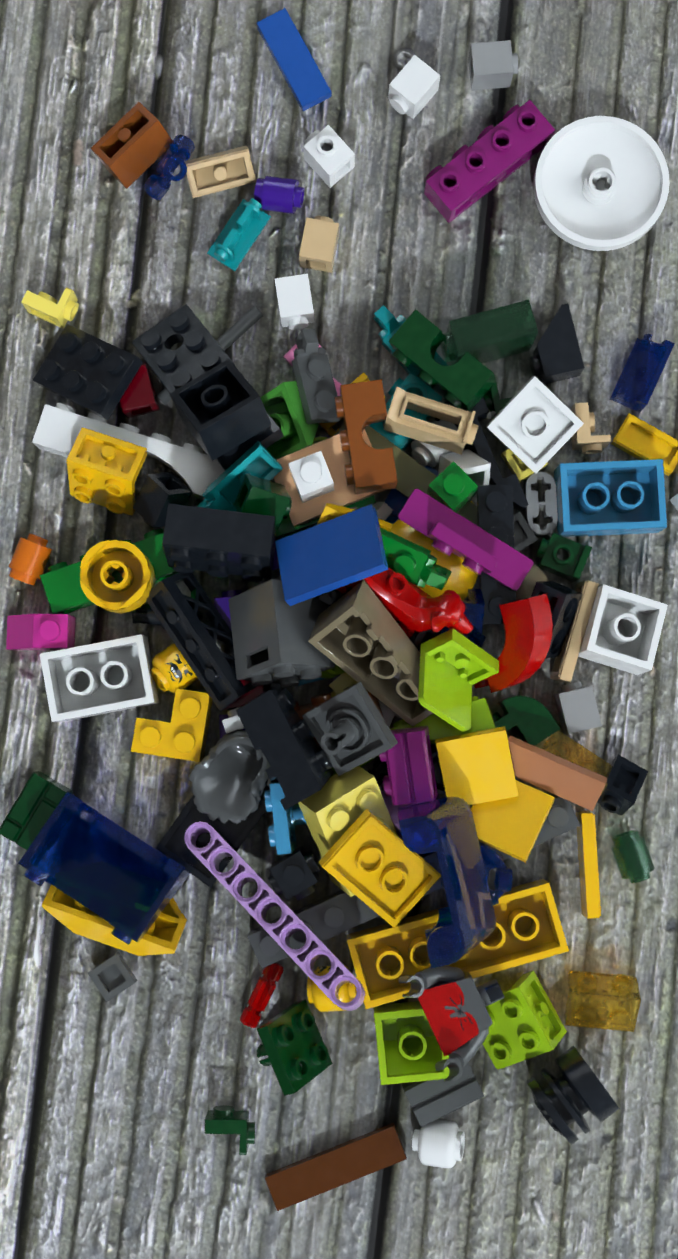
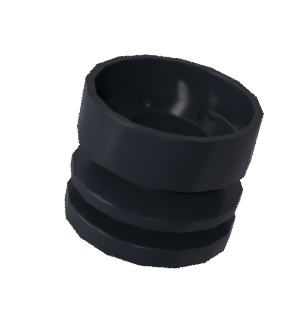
[526,1046,620,1145]

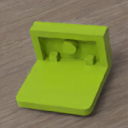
[418,628,499,732]

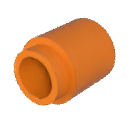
[9,533,52,586]

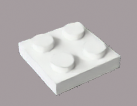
[486,376,584,474]

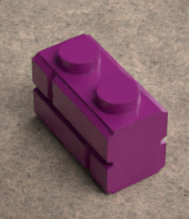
[379,726,438,806]

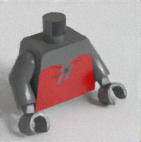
[399,964,505,1082]

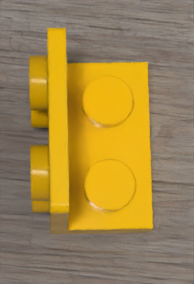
[66,427,147,515]

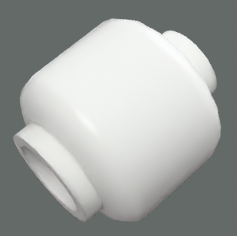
[412,1119,465,1168]

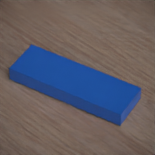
[256,8,332,111]

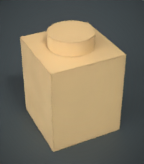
[299,216,339,273]

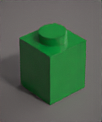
[427,461,478,513]

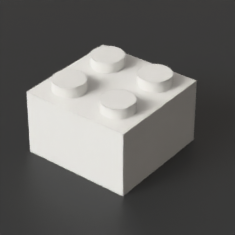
[578,584,668,675]

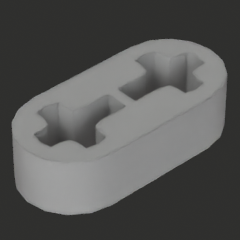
[524,472,558,537]

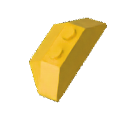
[42,863,187,956]

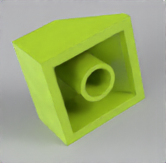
[373,1001,450,1085]

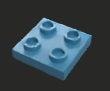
[264,781,307,855]

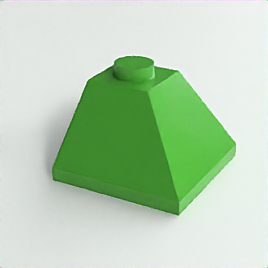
[261,381,319,459]

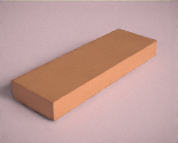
[508,735,607,811]

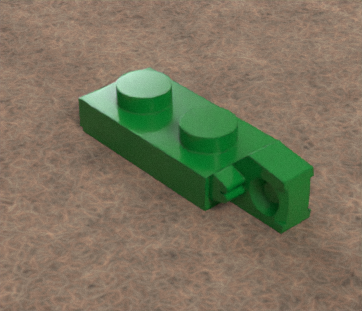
[380,528,451,590]

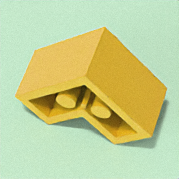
[131,688,213,762]

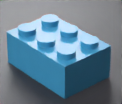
[554,459,667,537]

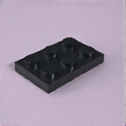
[33,324,143,420]

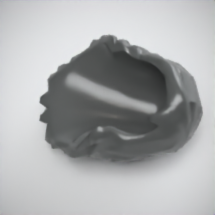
[189,730,271,824]

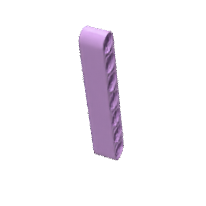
[184,821,365,1011]

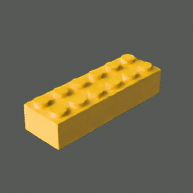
[346,879,569,1009]

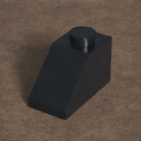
[529,303,585,384]

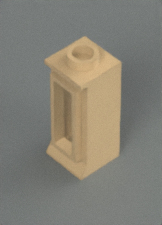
[384,387,479,455]

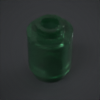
[611,830,655,883]

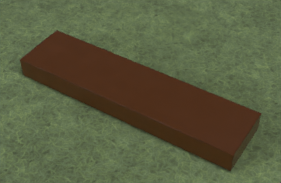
[265,1123,407,1211]

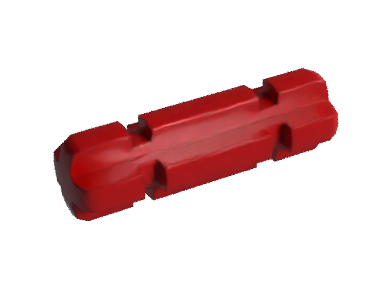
[240,963,284,1028]

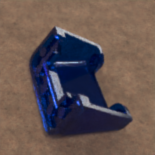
[18,791,190,945]
[398,797,496,969]

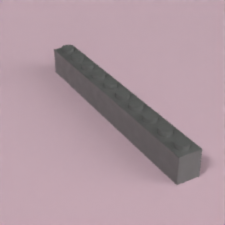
[247,795,580,969]

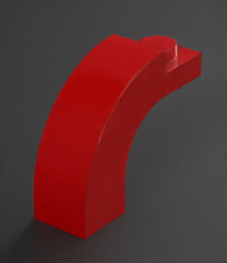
[474,593,553,693]

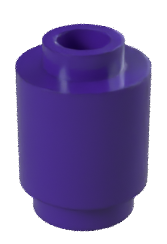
[254,176,304,214]

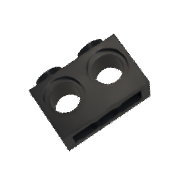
[531,581,583,659]

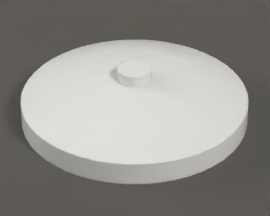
[533,116,669,251]

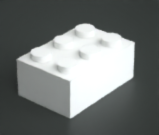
[40,634,159,722]

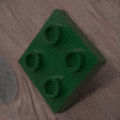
[257,999,333,1096]

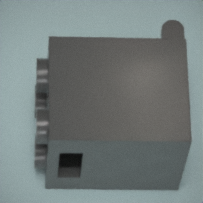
[228,579,335,688]

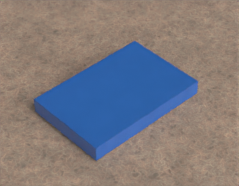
[275,504,389,606]

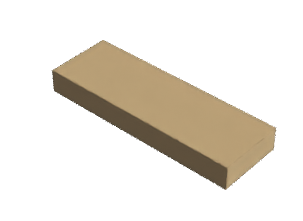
[550,580,599,682]

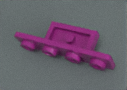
[398,489,534,591]

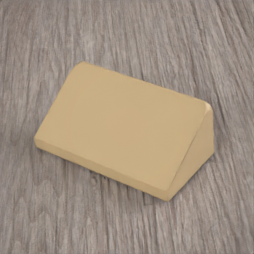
[183,146,256,198]

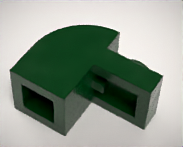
[492,696,560,746]

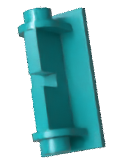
[207,198,271,271]

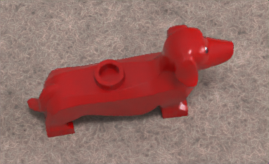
[337,567,473,639]

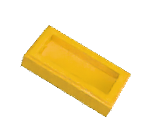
[611,413,678,476]

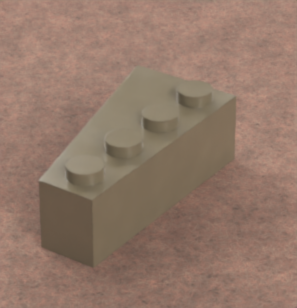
[308,579,432,727]

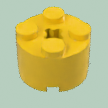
[80,540,156,614]

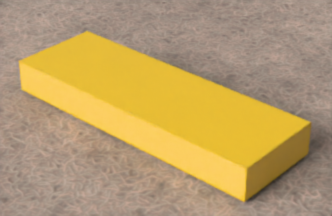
[576,811,601,919]

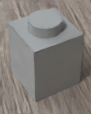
[468,40,518,90]
[554,681,602,734]

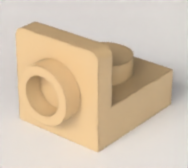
[570,402,611,454]

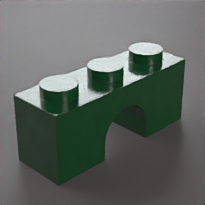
[389,309,496,412]

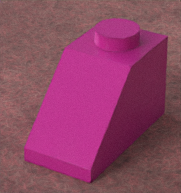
[6,613,76,651]

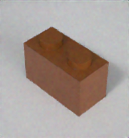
[91,102,174,189]

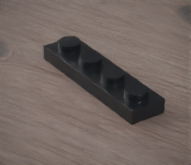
[477,484,516,624]

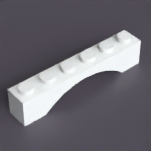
[32,403,225,500]

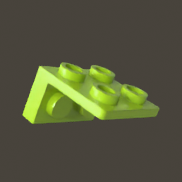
[483,970,567,1070]

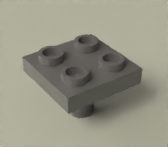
[302,681,398,776]

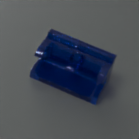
[610,334,675,413]

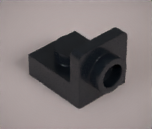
[597,754,648,815]

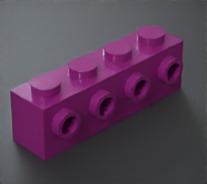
[424,100,555,223]

